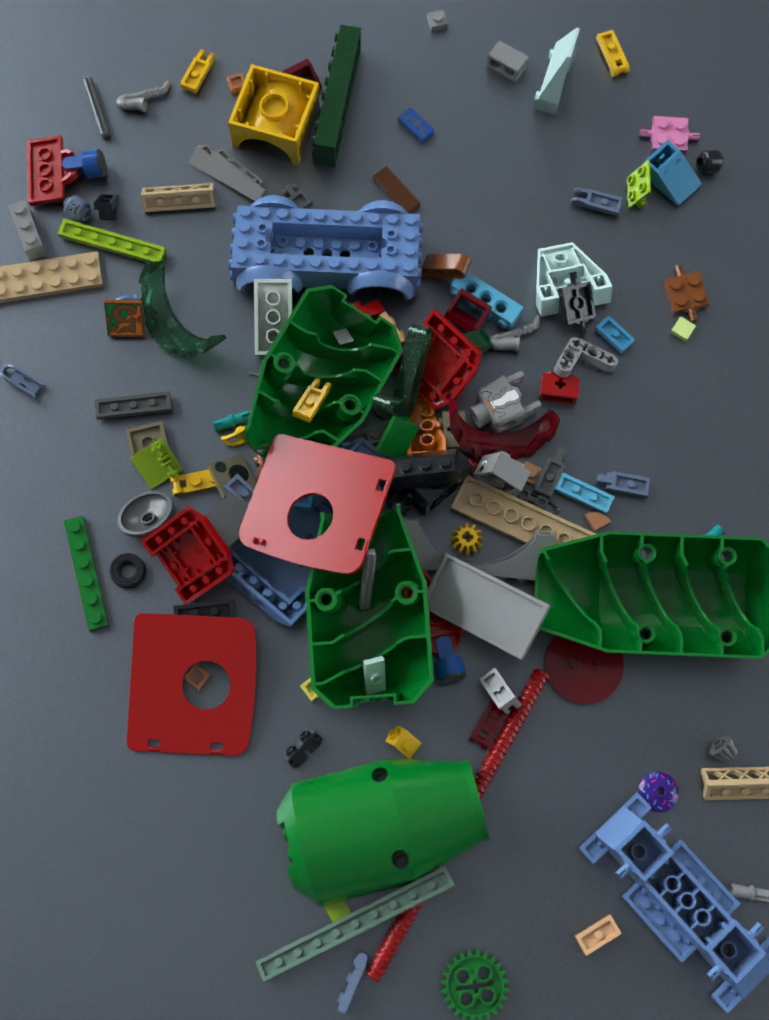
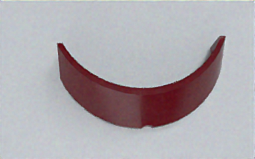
[449,397,560,460]

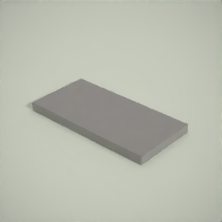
[427,553,551,660]

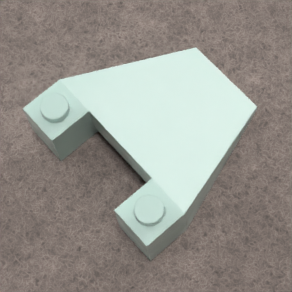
[534,27,580,115]
[536,242,613,317]

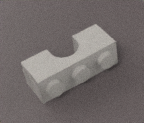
[8,200,47,261]

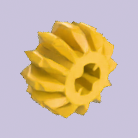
[450,522,484,556]

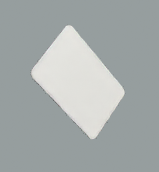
[333,328,354,345]

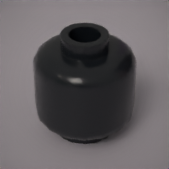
[696,150,724,174]

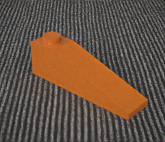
[407,397,446,454]

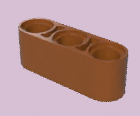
[421,254,472,279]

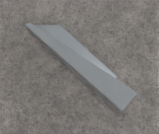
[189,144,266,201]

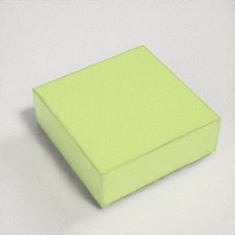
[670,316,696,342]

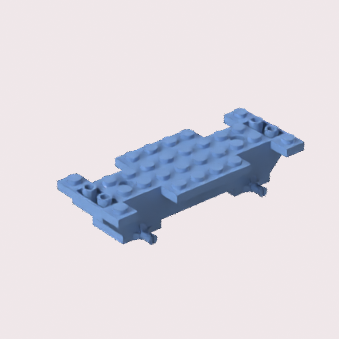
[578,792,769,1014]

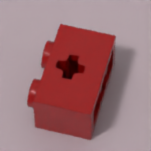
[538,372,580,405]

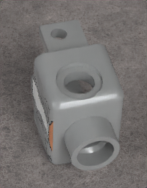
[469,370,542,434]

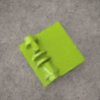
[627,160,651,208]
[130,438,183,489]

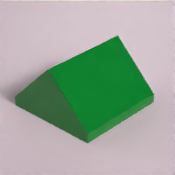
[376,416,419,456]

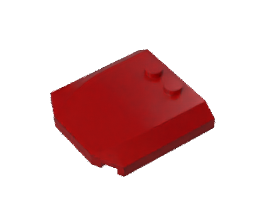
[393,309,482,410]
[141,506,235,604]

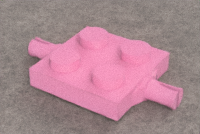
[639,116,700,153]

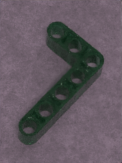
[372,324,433,417]

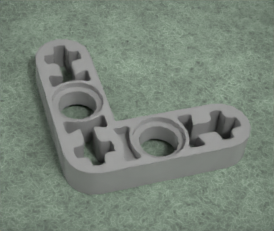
[554,337,618,377]

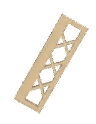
[141,183,215,212]
[701,767,769,800]

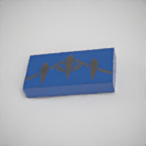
[398,107,434,143]

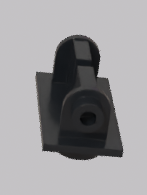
[283,728,322,769]

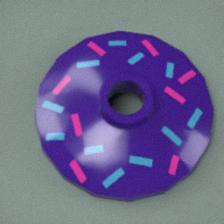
[638,771,679,812]

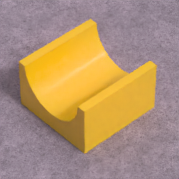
[228,64,320,166]

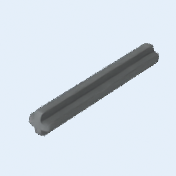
[83,77,111,138]

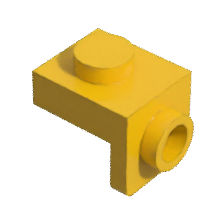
[385,725,422,759]

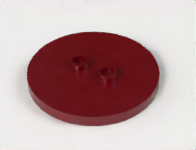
[544,635,624,704]

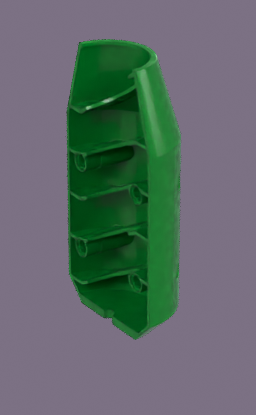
[534,531,769,659]

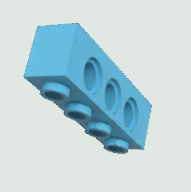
[450,272,524,331]

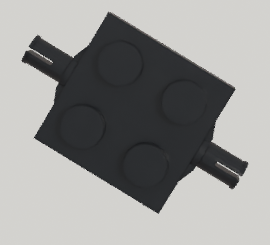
[558,271,596,335]

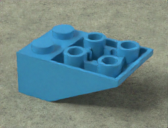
[643,140,702,206]

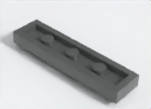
[95,391,172,420]

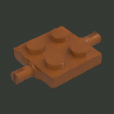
[664,264,710,323]

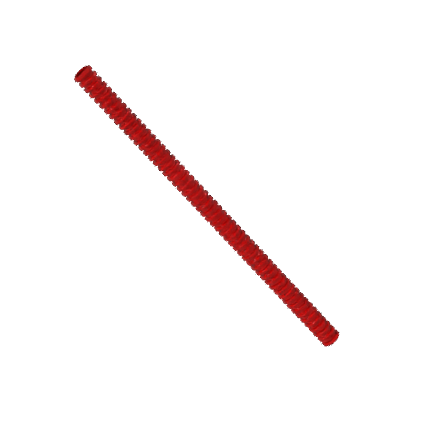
[364,669,550,982]

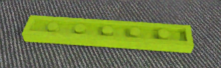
[57,219,167,266]

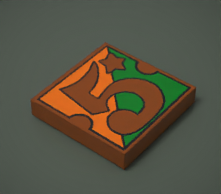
[104,300,145,337]

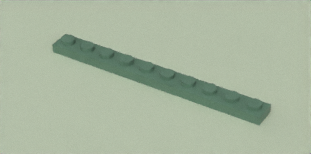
[255,866,455,982]

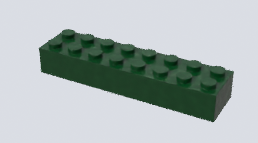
[311,24,361,167]

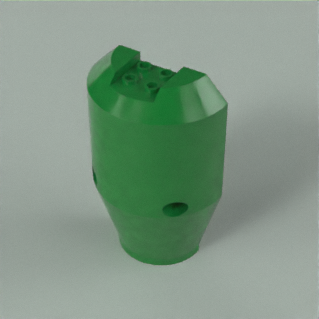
[243,285,403,460]
[305,505,434,709]
[277,758,490,907]

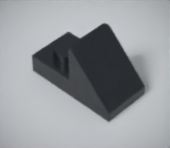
[94,194,119,220]

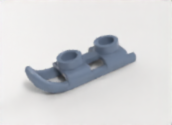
[0,364,46,399]

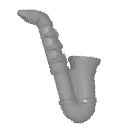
[116,80,170,113]
[489,315,540,353]

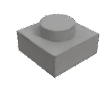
[427,10,448,31]

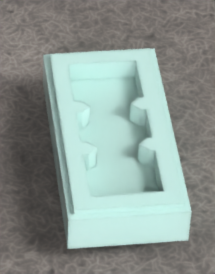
[363,656,386,695]

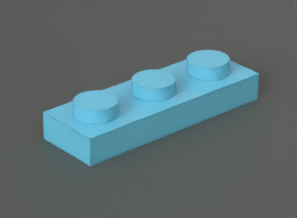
[554,472,615,515]

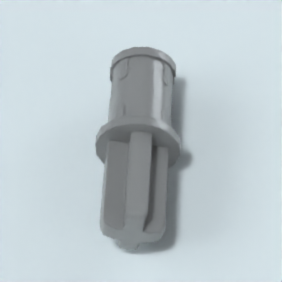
[730,883,769,903]

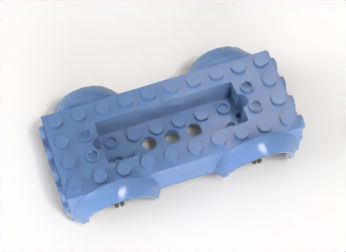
[228,195,423,300]

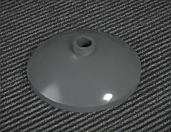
[117,491,174,537]

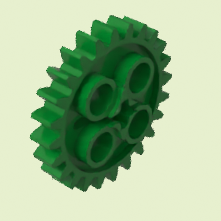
[440,949,510,1020]

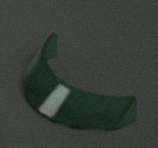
[139,261,227,357]

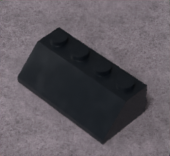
[379,448,459,491]

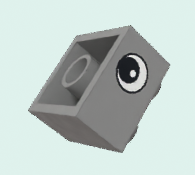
[473,451,531,494]

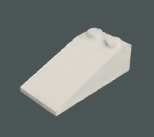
[254,279,293,355]

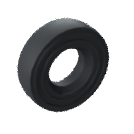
[110,553,146,588]

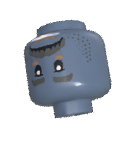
[63,195,91,222]

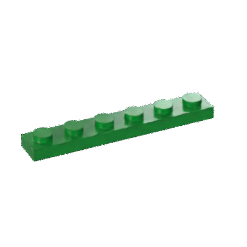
[64,516,109,632]

